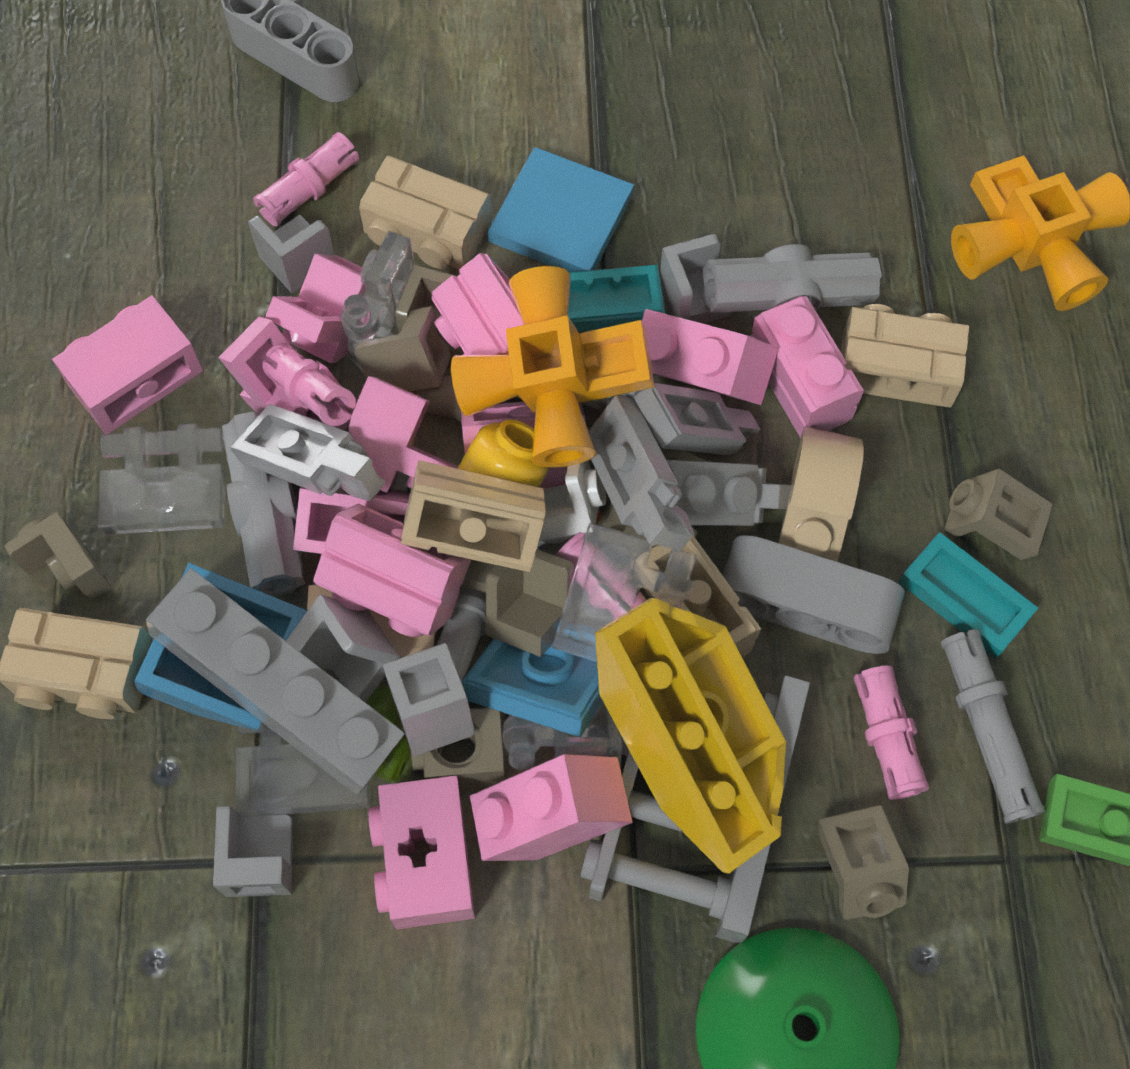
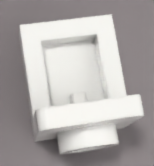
[539,461,606,544]

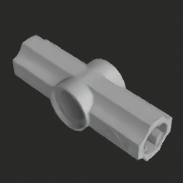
[702,244,882,313]
[222,411,306,597]

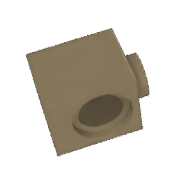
[411,708,505,789]

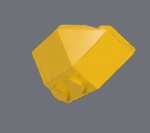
[595,598,786,873]

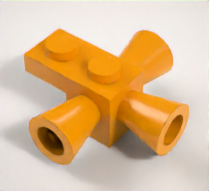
[951,155,1130,311]
[451,266,655,468]

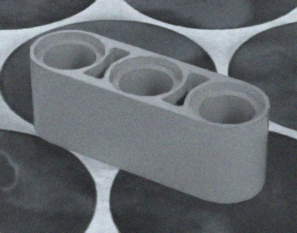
[221,0,359,102]
[722,536,905,654]

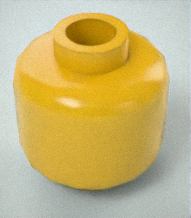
[458,419,550,487]

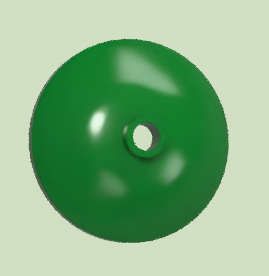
[695,928,900,1069]

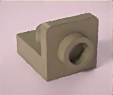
[945,469,1053,560]
[4,511,112,601]
[818,805,909,920]

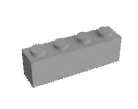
[146,568,405,795]

